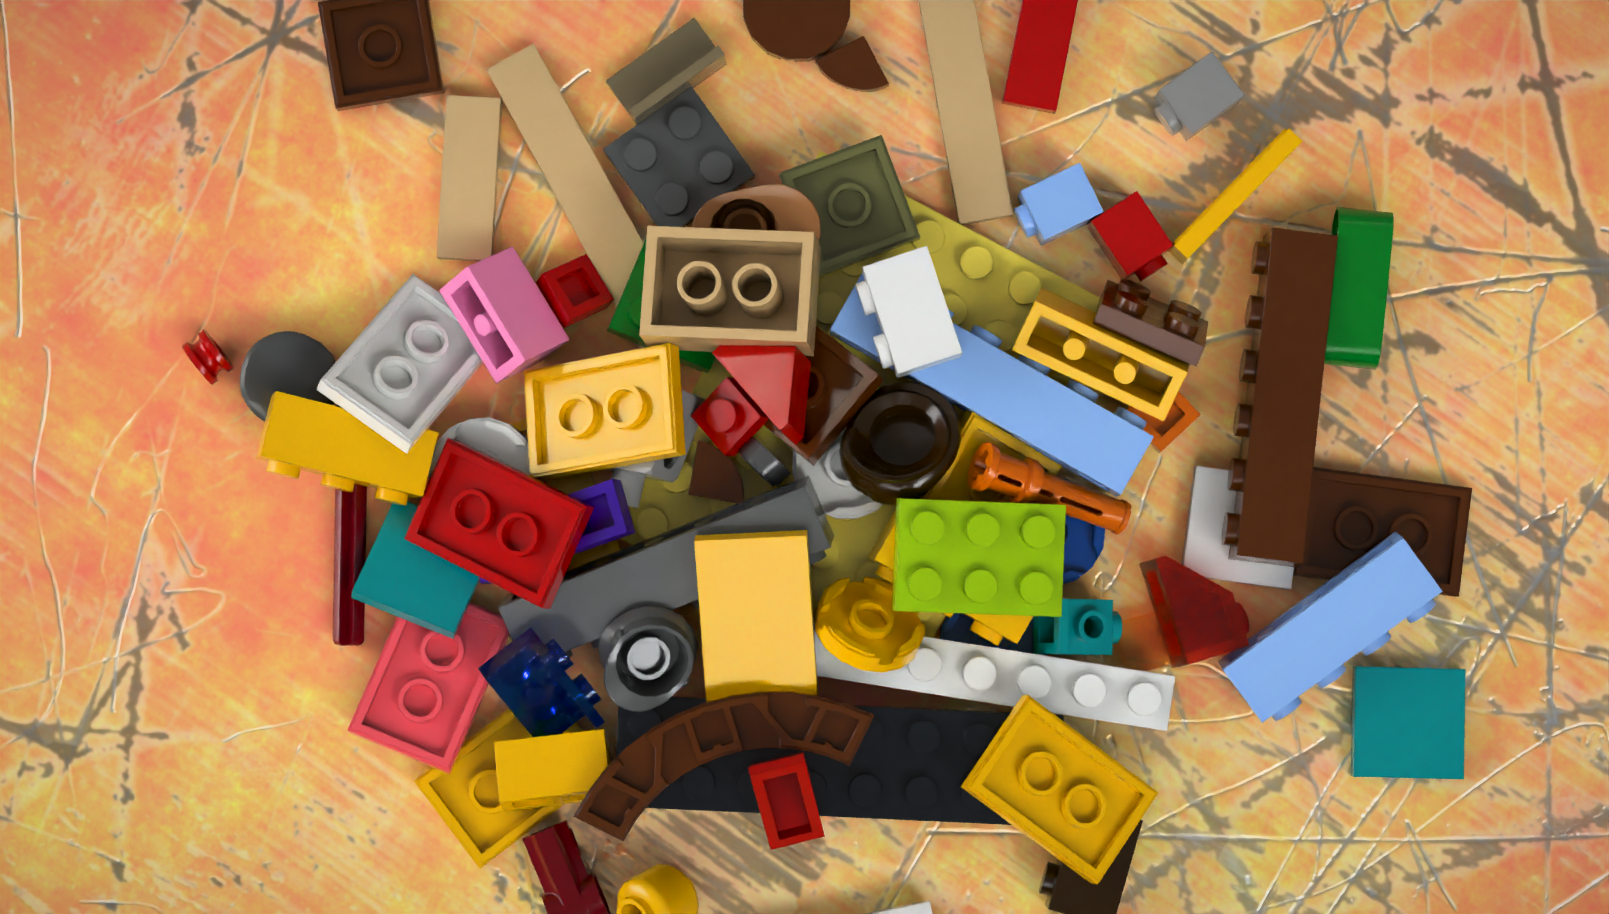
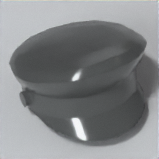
[240,331,335,422]
[598,606,698,712]

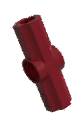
[523,820,611,914]

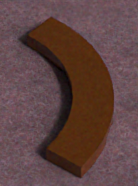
[573,692,875,842]

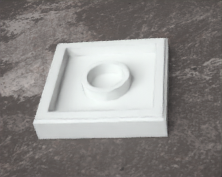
[1180,466,1294,590]

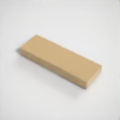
[436,95,502,261]

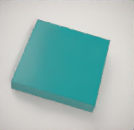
[351,501,480,639]
[1351,666,1466,779]

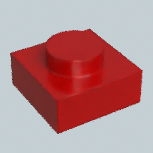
[536,254,614,328]
[691,377,769,456]

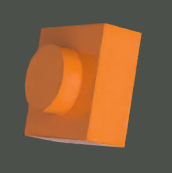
[1126,391,1201,453]

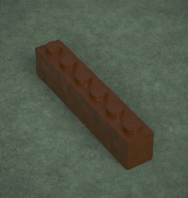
[1222,227,1338,567]

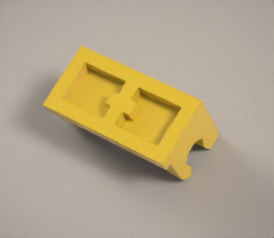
[494,729,611,811]

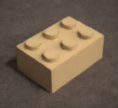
[639,226,821,356]

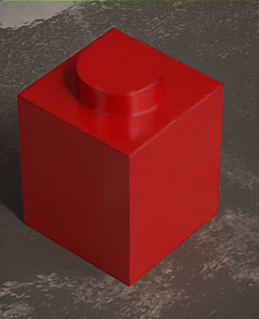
[1087,191,1173,282]

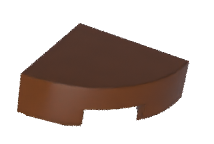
[816,36,889,92]
[688,440,744,503]

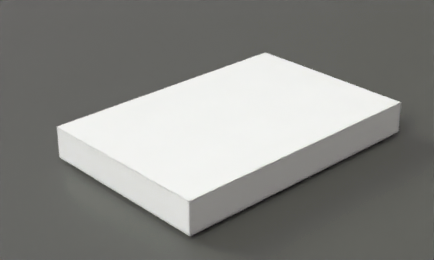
[316,274,483,454]

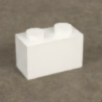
[855,246,962,378]

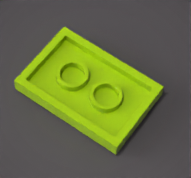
[892,498,1066,617]

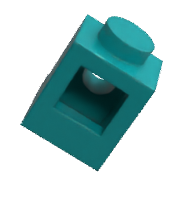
[1033,598,1122,655]

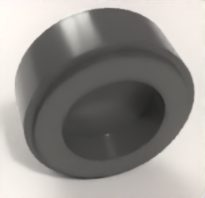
[738,437,791,487]

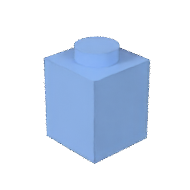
[1014,163,1104,246]

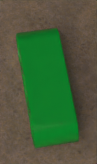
[1324,207,1394,370]

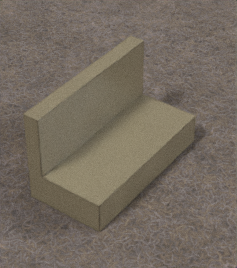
[606,18,726,125]

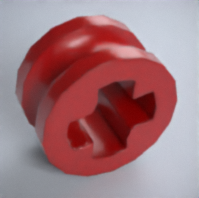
[182,329,234,385]

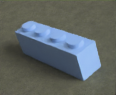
[1218,531,1443,723]

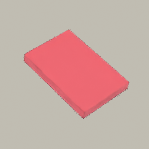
[347,603,510,774]

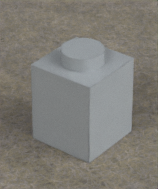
[1154,52,1245,142]

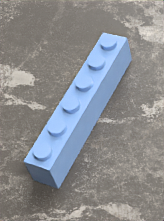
[830,274,1154,497]

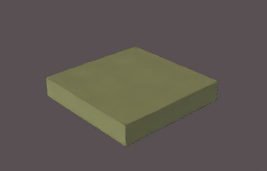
[779,135,920,277]

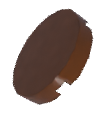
[743,0,850,62]

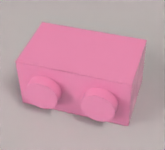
[439,246,570,384]

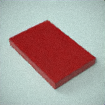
[404,438,594,609]

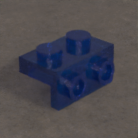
[478,627,605,737]

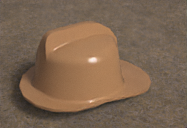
[691,184,821,241]

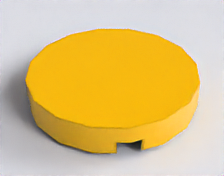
[814,577,926,673]

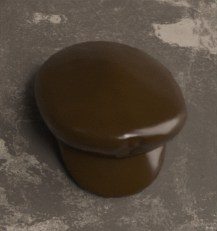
[839,381,961,505]

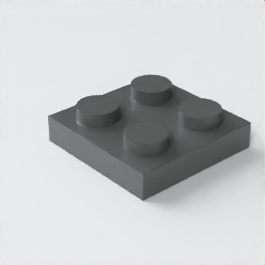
[603,86,755,227]

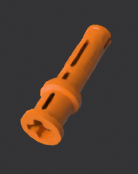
[967,442,1131,535]

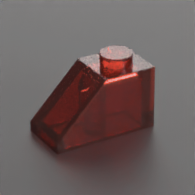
[1139,555,1249,668]

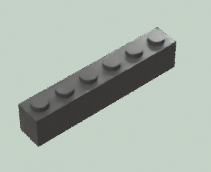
[498,475,834,668]

